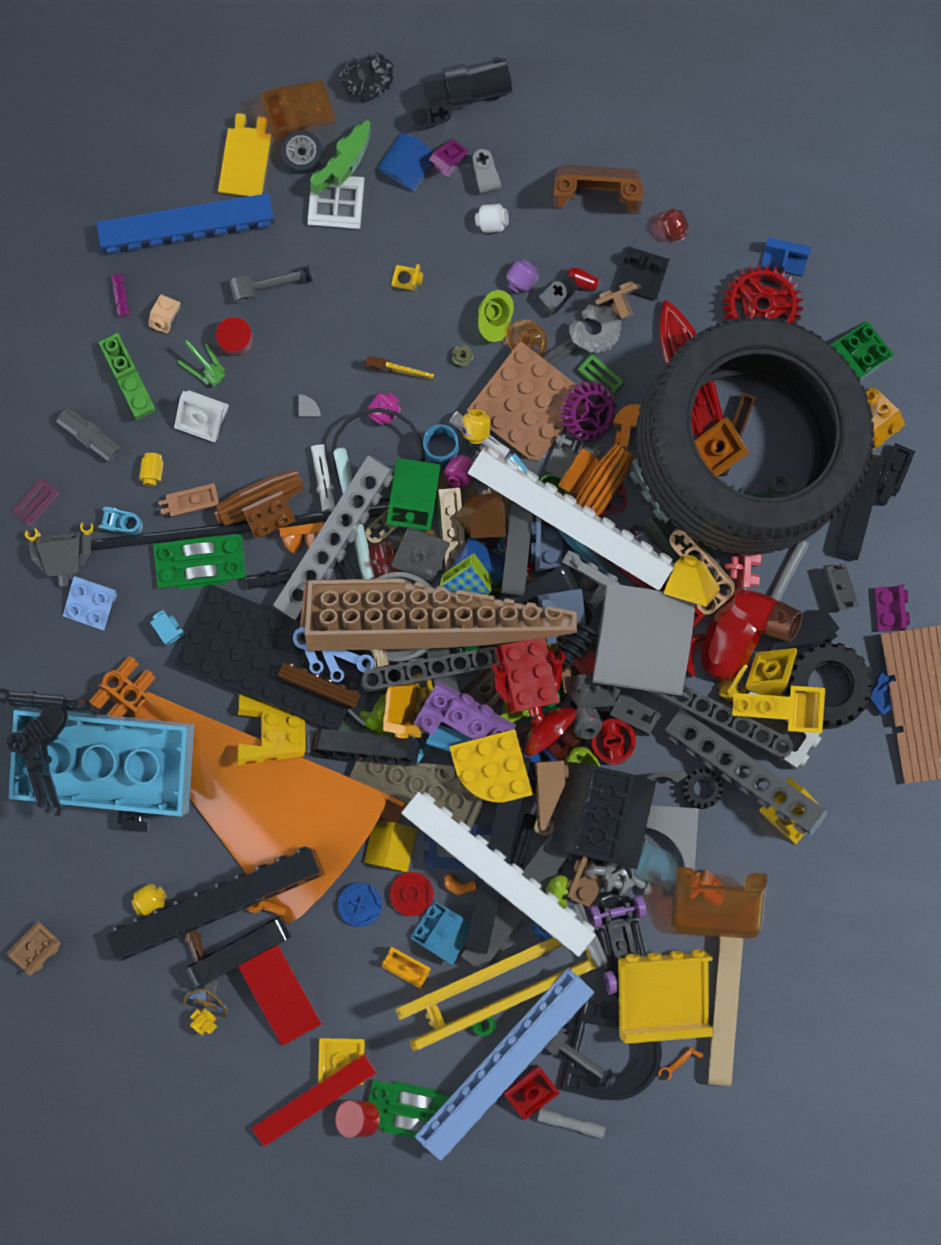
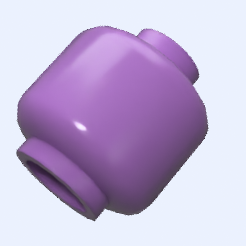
[506,259,538,293]

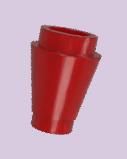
[567,266,599,291]

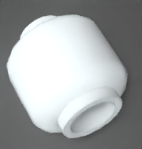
[475,204,509,233]

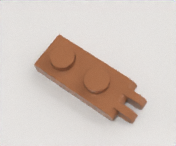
[158,483,220,517]

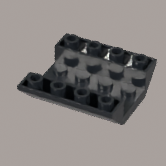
[549,762,656,869]

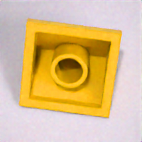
[746,648,797,696]
[364,820,417,873]

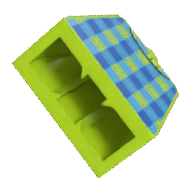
[440,553,493,596]

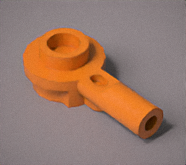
[246,900,287,917]

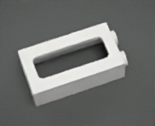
[736,691,822,769]

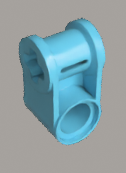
[98,507,143,535]

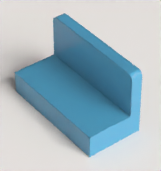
[426,725,474,753]

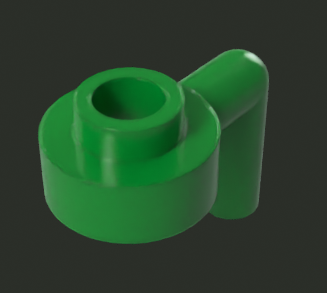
[466,1016,496,1036]

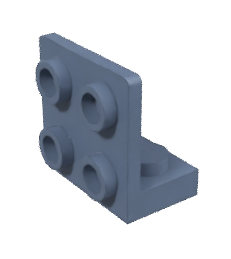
[531,516,562,571]
[537,589,586,644]

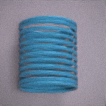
[423,424,459,467]

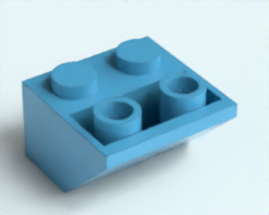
[410,900,471,965]

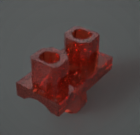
[368,541,397,579]

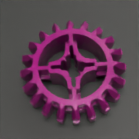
[559,381,618,441]

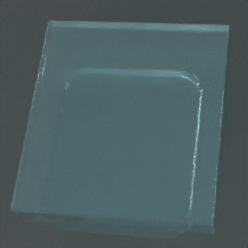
[634,842,681,891]

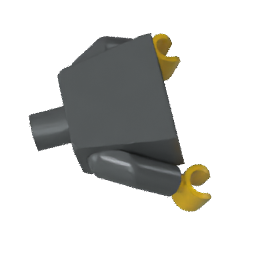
[25,522,94,586]

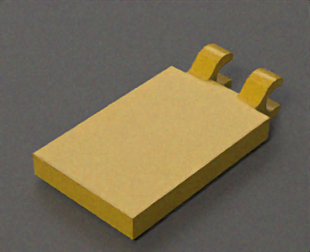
[218,113,272,197]

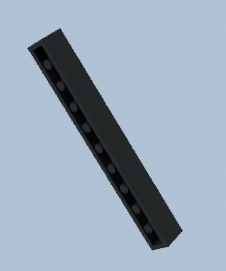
[106,846,325,961]

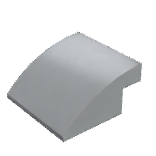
[593,583,695,696]

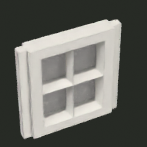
[308,173,365,229]

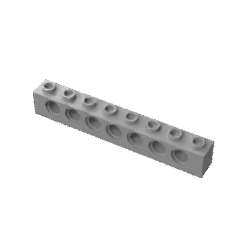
[273,455,394,620]

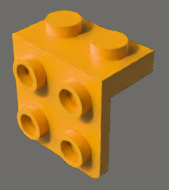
[866,387,905,450]
[383,685,429,738]

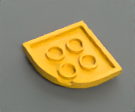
[450,729,532,802]

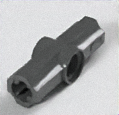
[56,407,120,462]

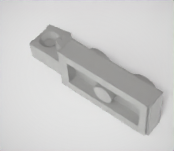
[562,551,620,589]

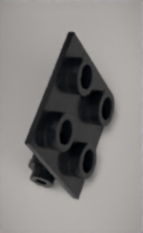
[615,246,670,300]

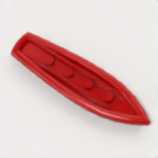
[660,300,724,438]

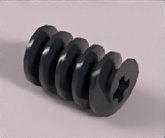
[552,622,599,671]

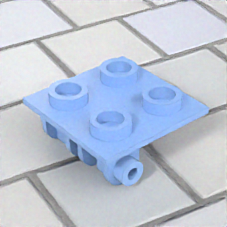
[63,576,117,630]

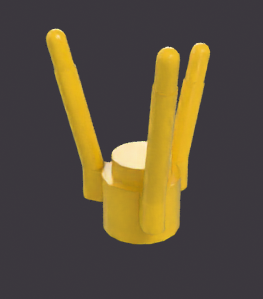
[717,664,748,703]

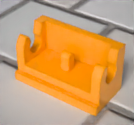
[382,947,431,989]

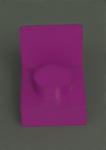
[429,138,470,177]

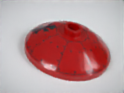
[523,707,577,757]

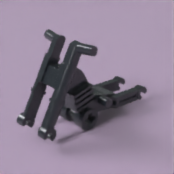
[0,688,99,817]

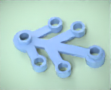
[293,627,374,682]

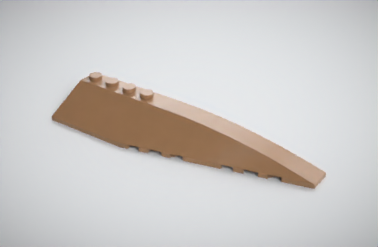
[305,579,577,651]

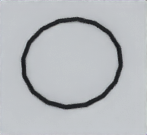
[330,408,425,502]

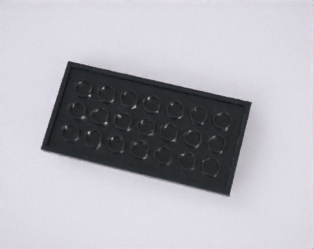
[174,584,372,731]

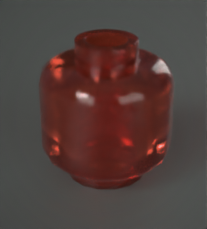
[658,208,690,242]

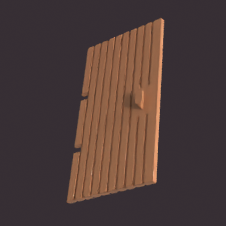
[881,625,941,784]

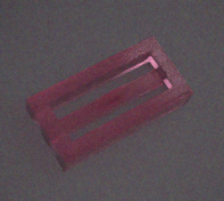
[13,478,59,526]

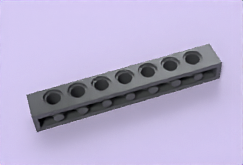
[665,709,827,836]

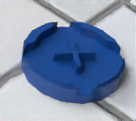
[338,882,382,927]

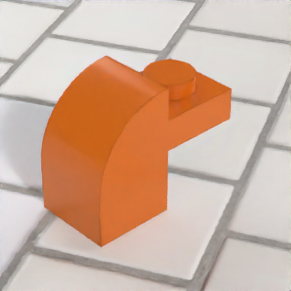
[613,404,641,450]

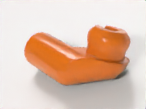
[444,874,477,895]

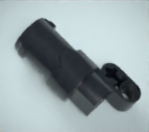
[410,57,513,128]

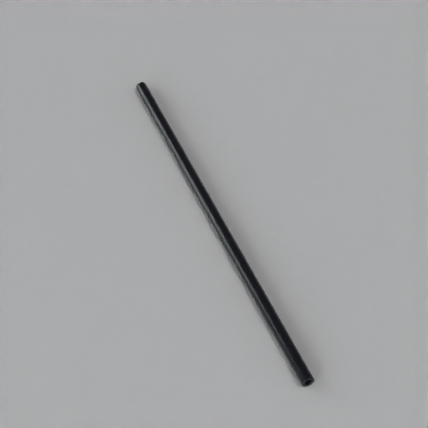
[91,504,389,551]

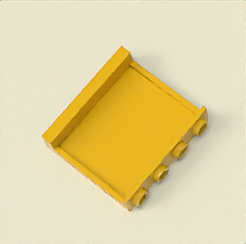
[619,949,713,1044]

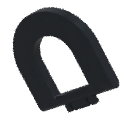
[559,998,662,1101]

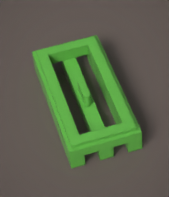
[577,354,625,395]

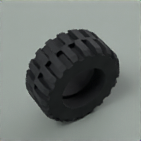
[786,642,873,729]

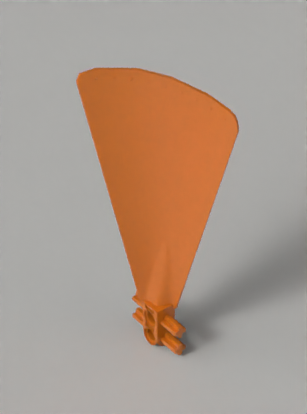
[90,657,386,923]

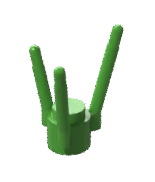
[178,340,226,387]

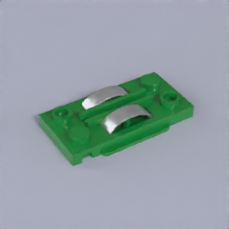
[153,534,246,590]
[369,1080,450,1140]

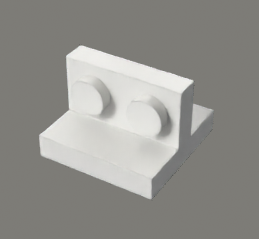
[174,390,229,442]

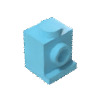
[150,610,185,646]

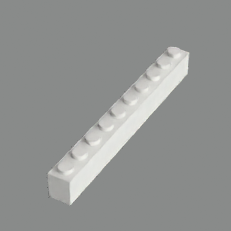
[468,447,674,590]
[402,792,596,957]

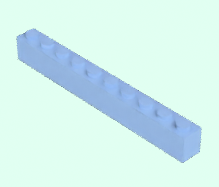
[415,968,594,1160]

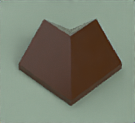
[455,492,506,540]

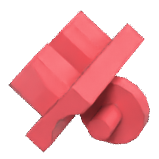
[725,552,761,589]

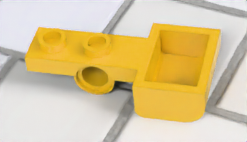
[732,686,825,733]

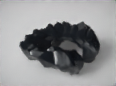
[339,52,395,101]

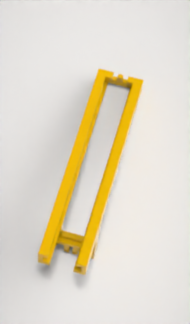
[395,937,596,1051]

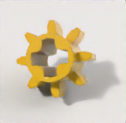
[190,1008,217,1036]

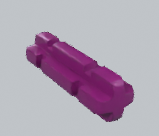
[111,274,130,317]

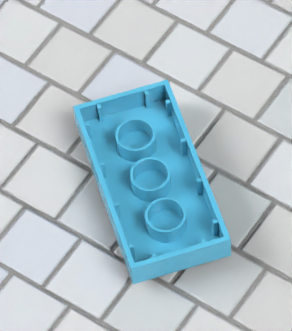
[9,707,194,816]

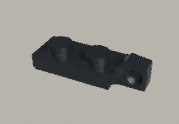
[877,443,915,506]

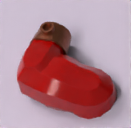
[701,589,803,682]

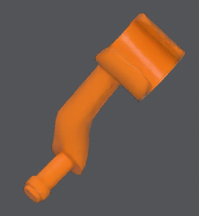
[658,1047,703,1080]

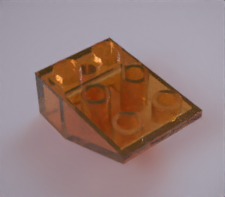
[259,80,336,141]

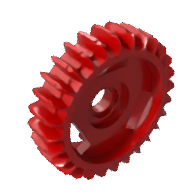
[722,264,803,325]

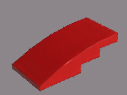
[238,945,322,1046]

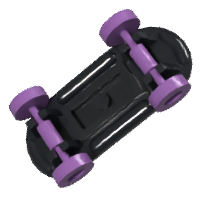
[588,891,647,998]

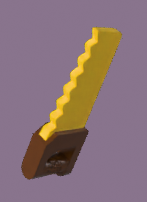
[364,356,434,380]

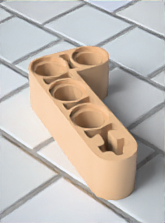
[669,528,735,615]

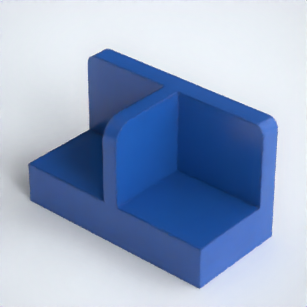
[761,237,811,277]

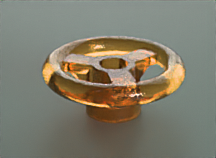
[506,320,548,356]

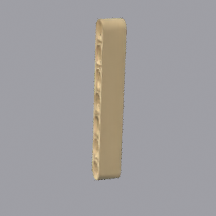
[708,929,743,1087]

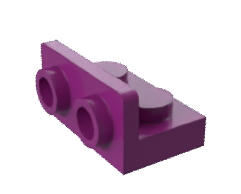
[874,584,910,632]

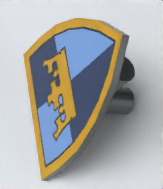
[183,980,227,1018]

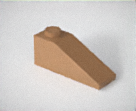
[534,760,568,830]

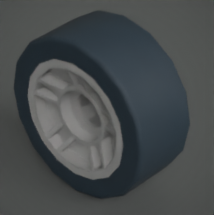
[281,130,323,174]

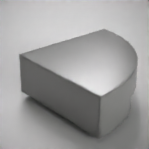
[299,395,321,418]

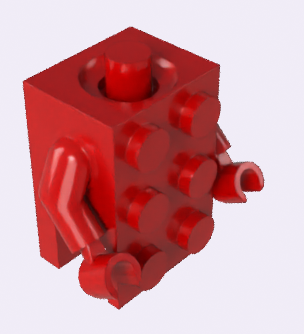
[492,638,565,717]

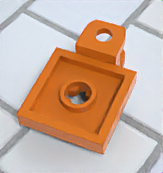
[695,417,750,477]

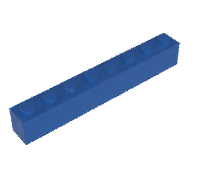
[97,193,275,254]

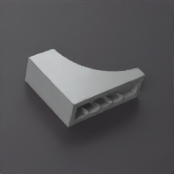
[646,805,699,877]

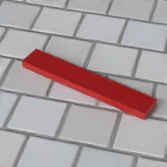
[252,1053,377,1147]

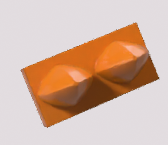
[279,522,324,554]

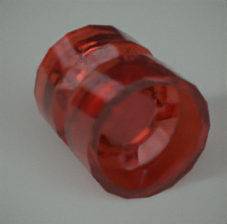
[546,725,582,760]

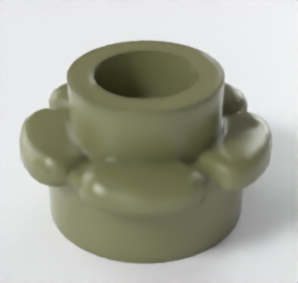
[452,345,474,367]

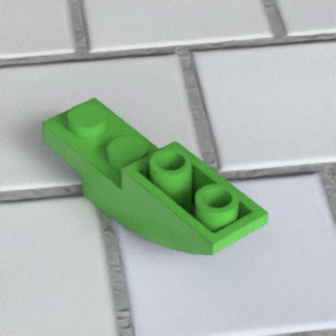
[310,119,371,195]
[98,333,157,420]

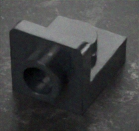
[117,810,150,832]

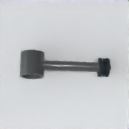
[229,265,313,303]
[545,1030,617,1089]

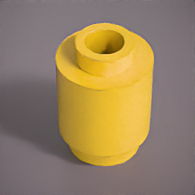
[139,453,164,487]

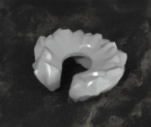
[569,304,622,353]

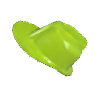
[478,290,514,342]

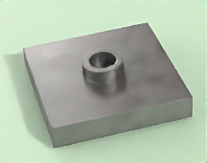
[392,526,450,582]

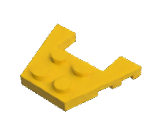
[237,694,305,765]

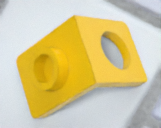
[392,264,424,292]

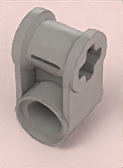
[473,149,501,194]

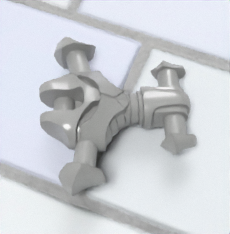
[583,838,652,896]

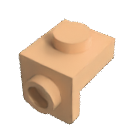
[148,295,181,334]

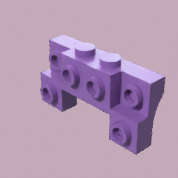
[413,680,516,740]

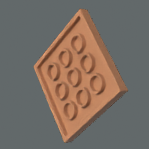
[466,341,590,462]

